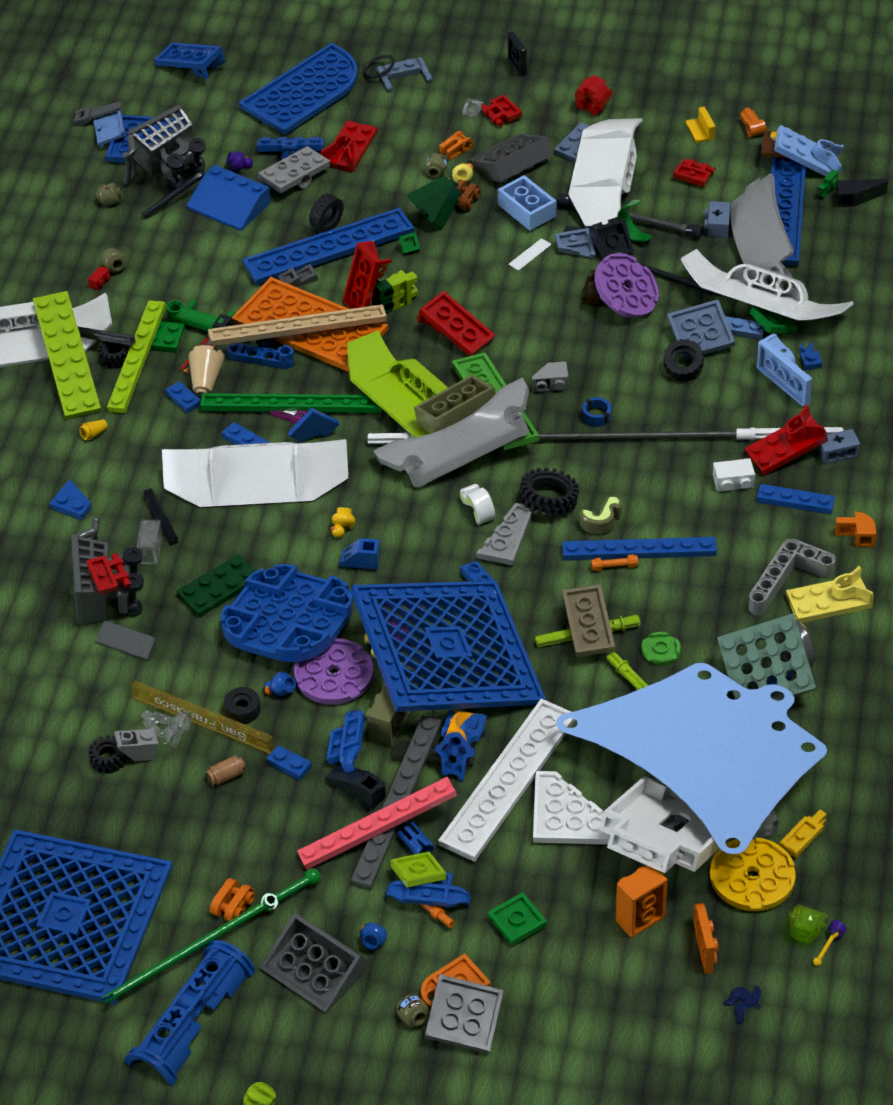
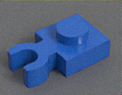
[799,343,822,370]

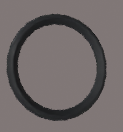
[363,54,395,78]

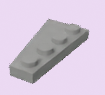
[476,503,533,565]

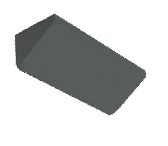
[96,621,157,661]

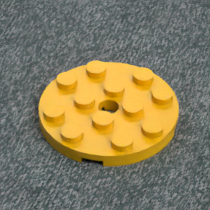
[710,837,796,911]

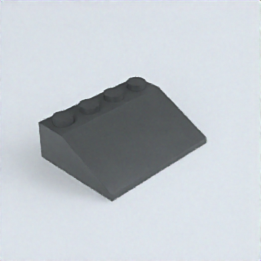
[468,133,553,183]
[259,912,370,1013]

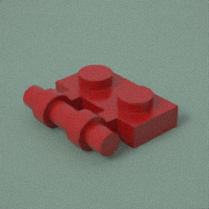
[481,95,522,127]
[673,159,715,187]
[86,553,131,595]

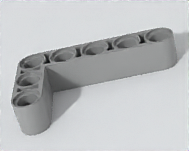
[748,539,836,615]

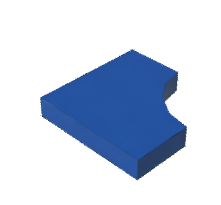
[288,408,340,442]

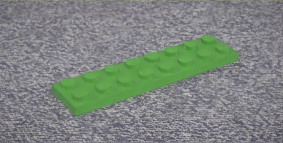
[452,353,539,450]

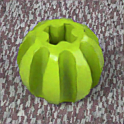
[243,1082,276,1105]

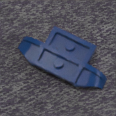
[326,709,366,773]
[385,873,471,908]

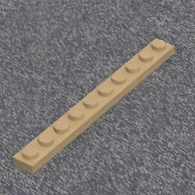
[208,305,387,346]

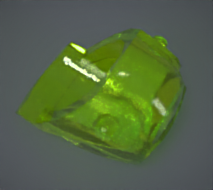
[788,904,829,944]

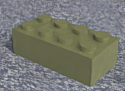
[414,374,495,433]
[366,662,423,748]

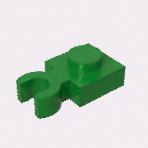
[817,169,839,198]

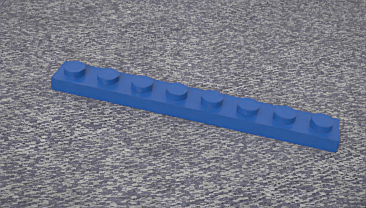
[562,537,717,561]

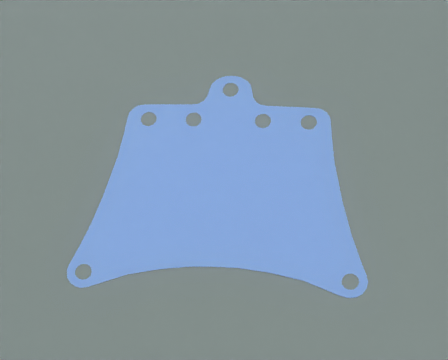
[556,663,827,854]

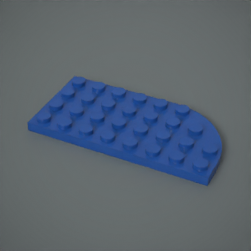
[239,43,357,135]

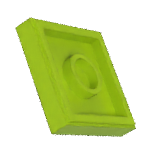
[390,852,446,888]

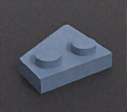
[555,228,596,259]

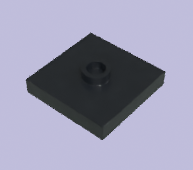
[507,31,527,76]

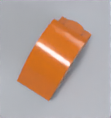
[835,512,876,547]

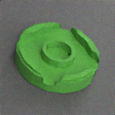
[641,632,681,666]

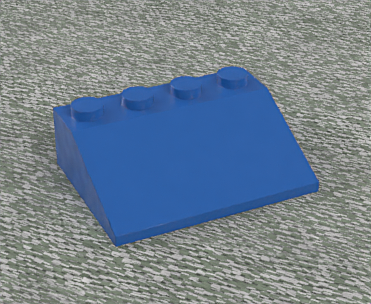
[186,165,271,231]

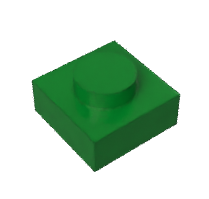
[398,232,421,254]

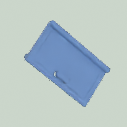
[93,110,126,148]

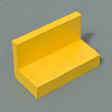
[685,106,716,143]

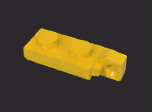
[779,810,827,858]

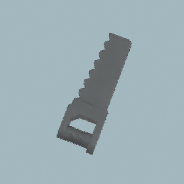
[74,101,122,126]

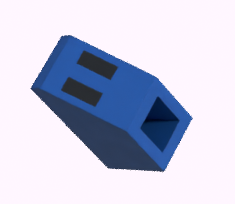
[340,538,381,569]

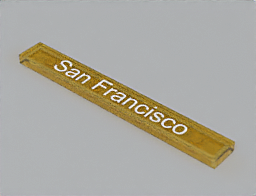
[131,680,274,754]

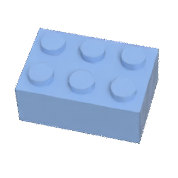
[498,175,556,231]

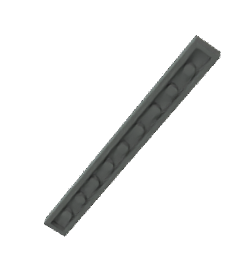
[351,715,442,890]

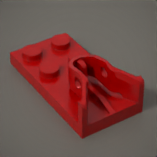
[321,121,378,173]
[342,241,392,309]
[417,291,495,356]
[745,405,828,476]

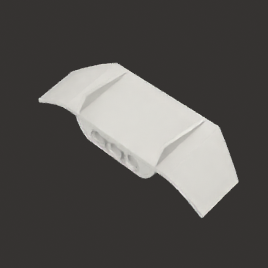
[568,118,643,227]
[681,249,853,320]
[0,293,112,367]
[162,439,348,507]

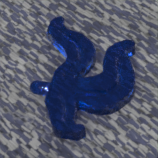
[724,986,762,1024]

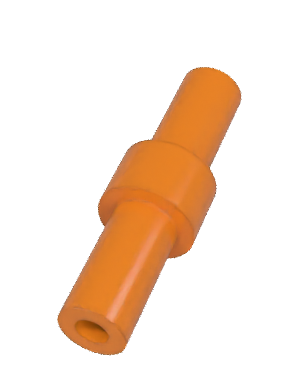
[420,904,455,928]

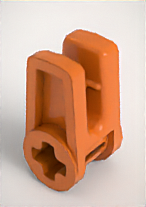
[439,131,473,160]

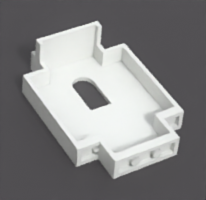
[599,776,728,873]

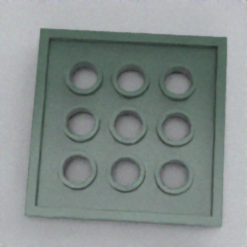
[717,613,817,701]

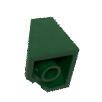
[407,175,462,231]

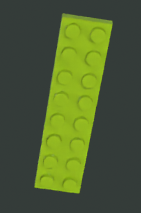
[33,291,101,420]

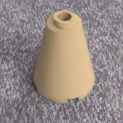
[188,345,224,397]

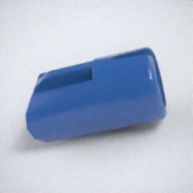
[397,821,434,854]

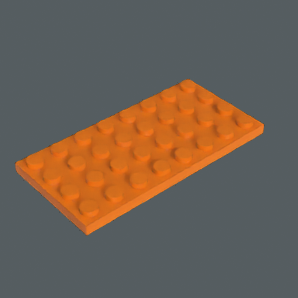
[232,277,388,372]

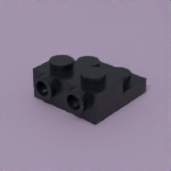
[589,217,634,261]

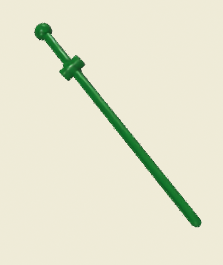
[101,868,321,1004]

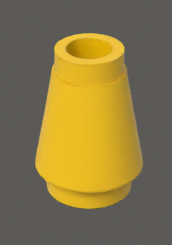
[79,419,108,440]

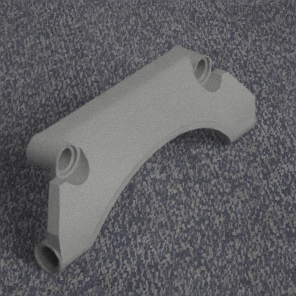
[373,378,529,487]

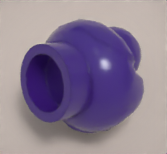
[225,151,253,172]

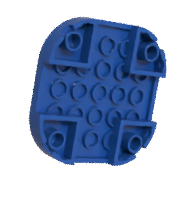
[221,564,353,662]

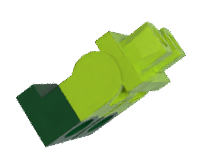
[372,270,418,314]

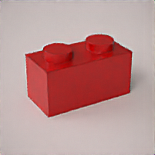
[88,266,110,290]

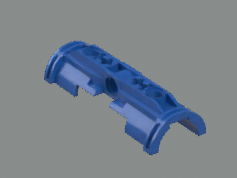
[124,940,256,1086]

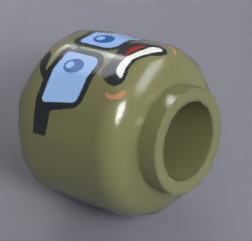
[424,153,448,178]
[397,994,429,1027]

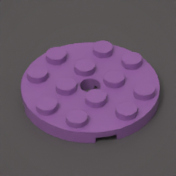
[595,253,659,318]
[294,638,374,705]

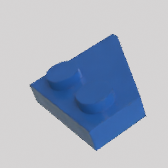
[49,480,92,520]

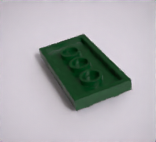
[176,554,256,618]

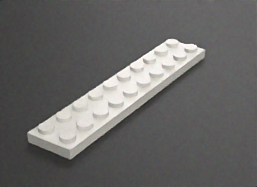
[438,699,575,862]

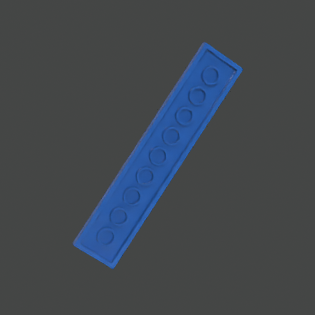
[771,157,806,266]
[243,208,414,285]

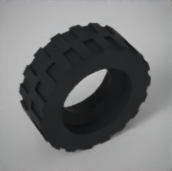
[309,193,344,233]
[663,339,704,381]

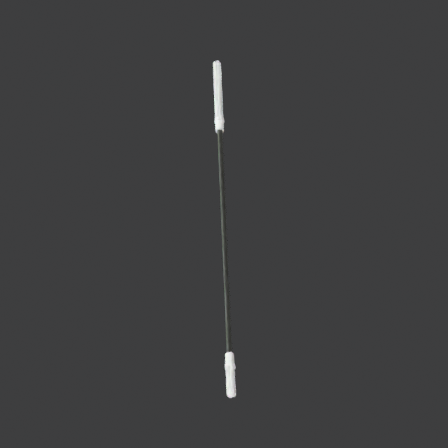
[367,427,844,444]

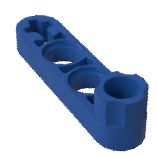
[227,343,295,369]

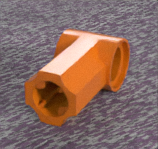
[740,108,766,137]

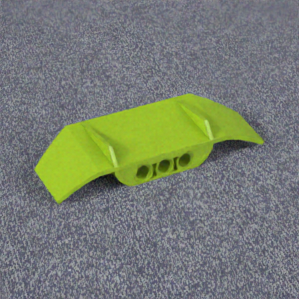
[347,330,448,438]

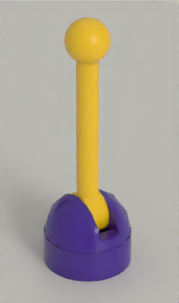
[813,920,847,966]

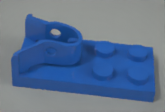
[154,42,226,80]

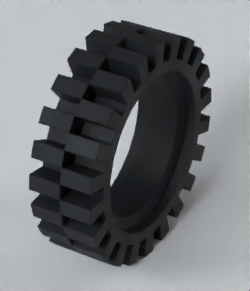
[519,468,579,517]

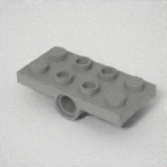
[258,146,330,193]

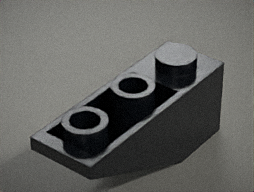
[835,179,888,207]
[325,764,386,810]

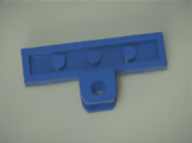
[257,137,325,160]

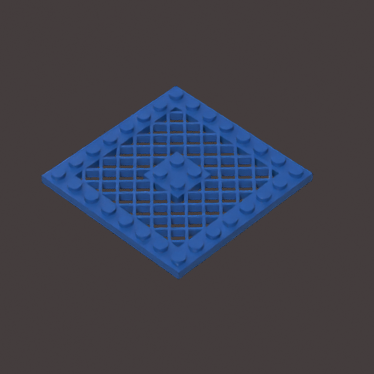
[351,581,546,712]
[0,829,173,1005]

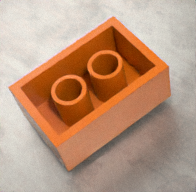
[616,865,667,938]

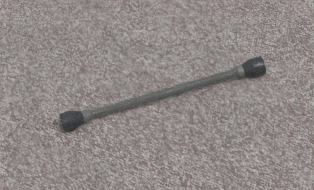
[556,193,703,239]

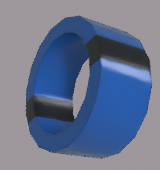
[582,397,612,427]

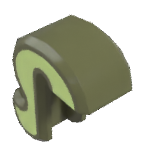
[580,496,622,534]

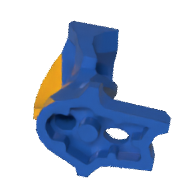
[435,709,487,781]

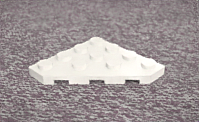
[533,771,610,844]

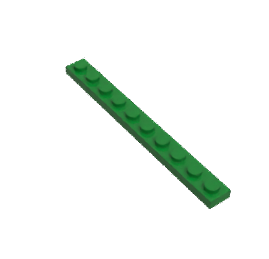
[200,393,383,413]

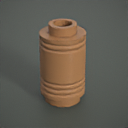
[206,755,246,786]

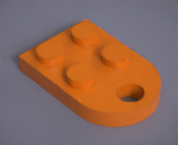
[693,903,718,974]
[421,953,491,1010]

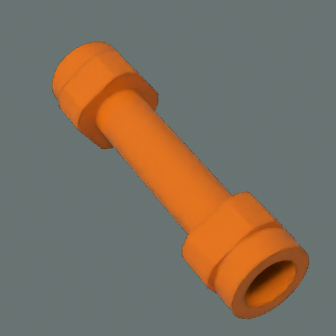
[591,554,638,572]

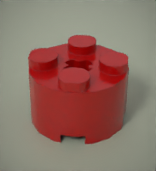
[574,75,613,115]

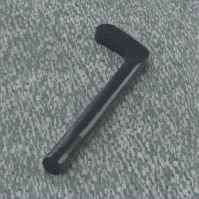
[141,171,205,219]

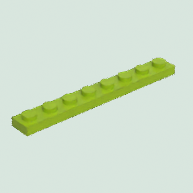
[107,300,166,413]

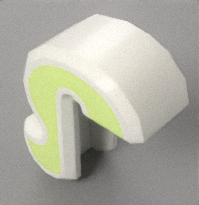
[460,484,495,525]

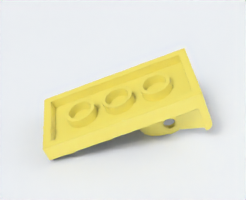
[785,566,874,623]

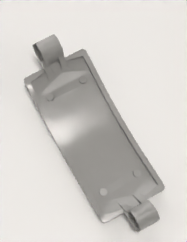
[731,173,794,286]

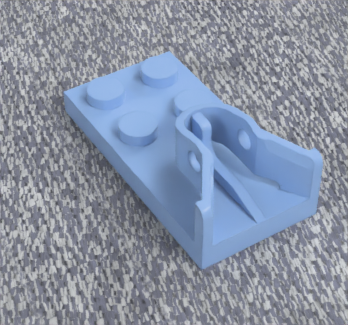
[774,125,844,176]
[757,334,812,407]

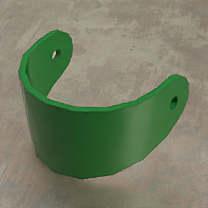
[617,199,652,242]

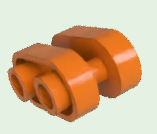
[210,878,255,921]

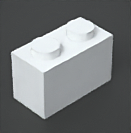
[713,458,755,492]

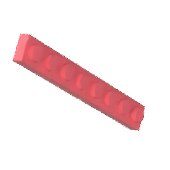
[297,777,457,870]

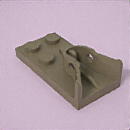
[562,584,615,657]

